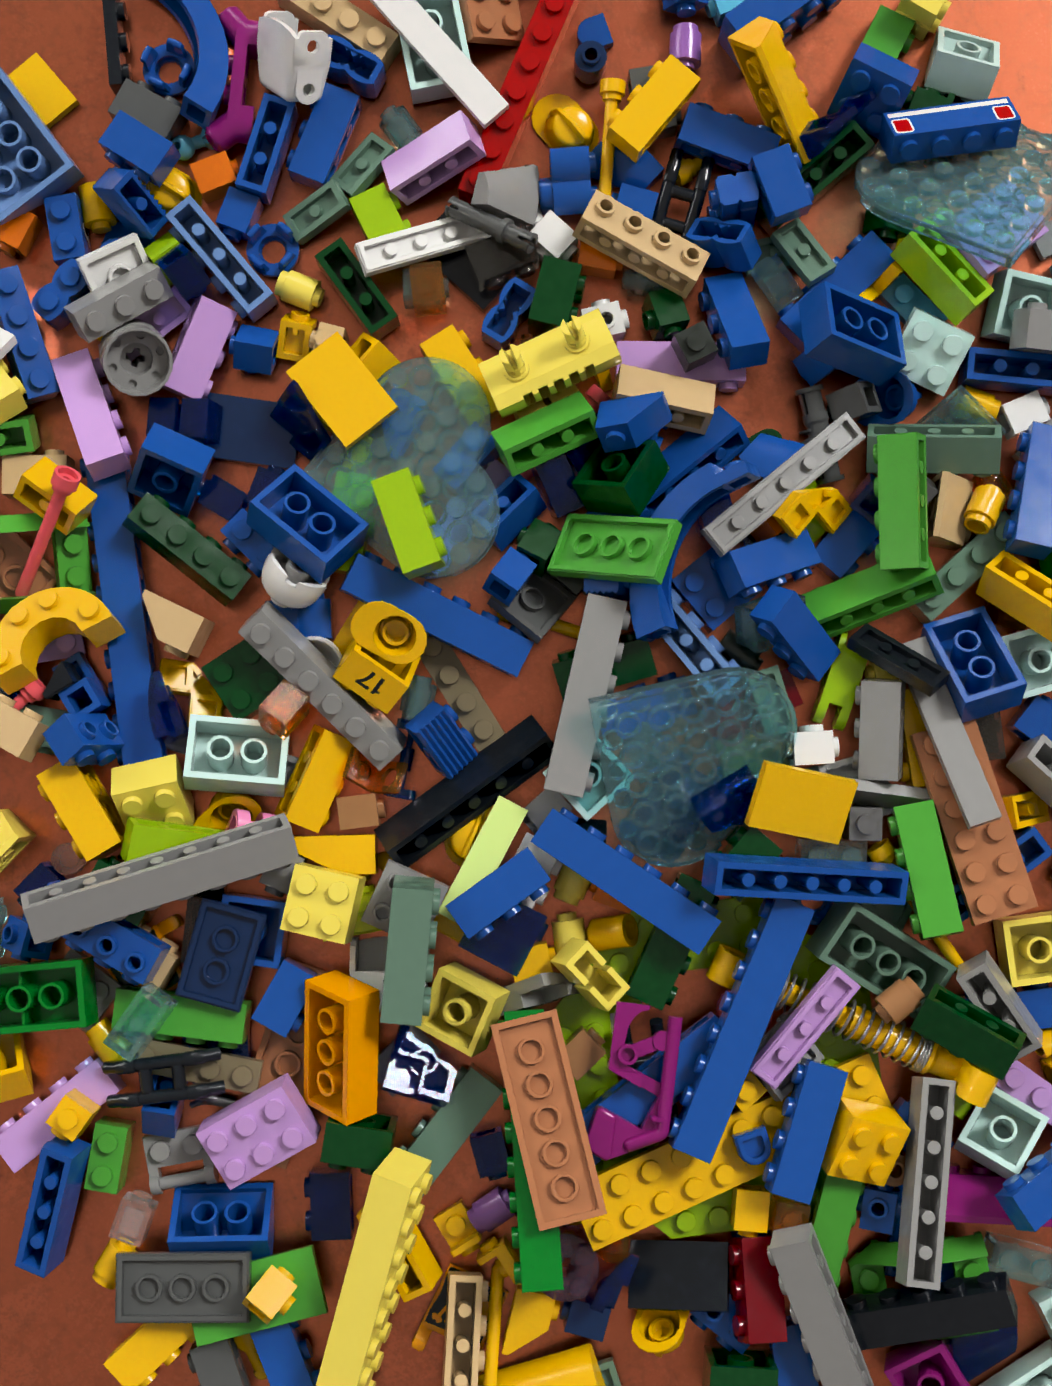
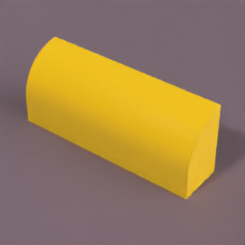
[478,1343,606,1386]

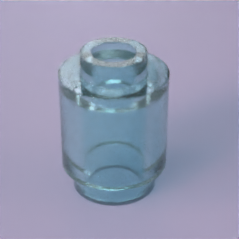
[379,105,423,150]
[622,268,665,297]
[400,675,437,721]

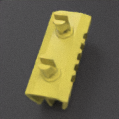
[478,308,622,418]

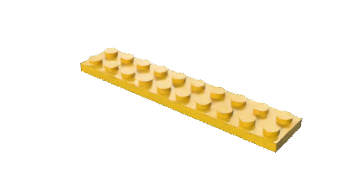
[581,1051,893,1251]

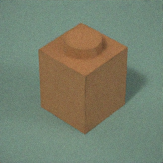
[336,793,386,830]
[565,1025,606,1081]

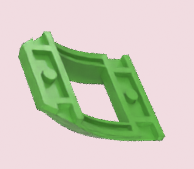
[0,513,96,614]
[848,1231,999,1340]

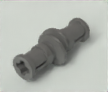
[794,384,845,485]

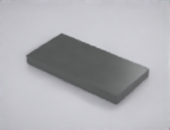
[115,1251,252,1323]

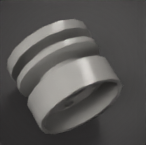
[99,319,173,396]

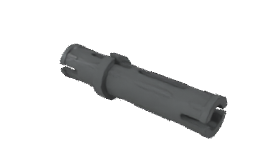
[445,196,538,254]

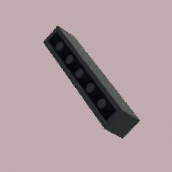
[374,714,553,867]
[841,1271,1018,1351]

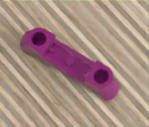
[205,6,258,153]

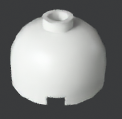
[262,547,330,609]

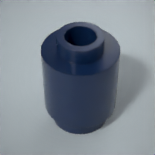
[574,41,607,84]

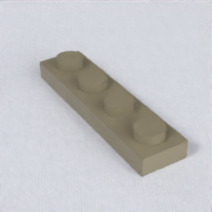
[421,635,505,752]
[129,1036,264,1094]

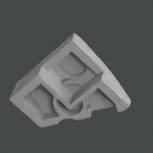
[471,164,539,226]
[501,972,580,1016]

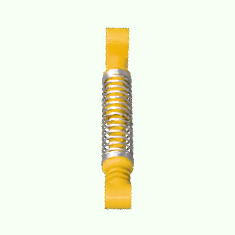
[706,944,999,1108]

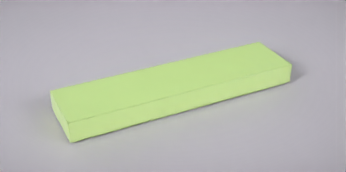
[439,795,528,923]

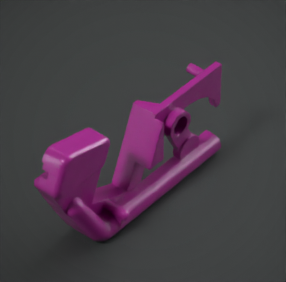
[587,1001,683,1161]

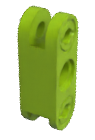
[810,631,868,731]

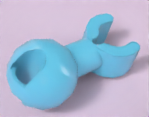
[171,129,214,161]

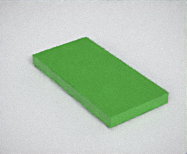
[547,513,683,585]
[192,1244,329,1347]

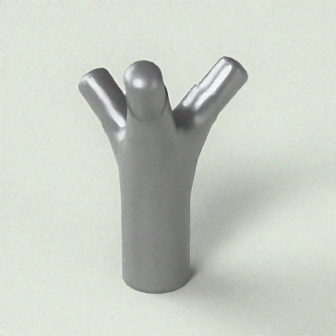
[190,1082,236,1108]

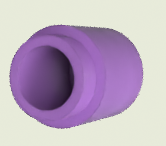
[669,22,702,72]
[467,1186,516,1234]

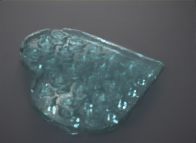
[854,124,1052,269]
[303,357,501,579]
[588,667,797,867]

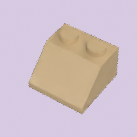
[927,471,974,550]
[142,589,215,660]

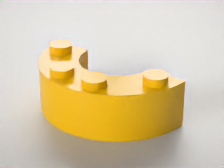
[0,587,126,695]

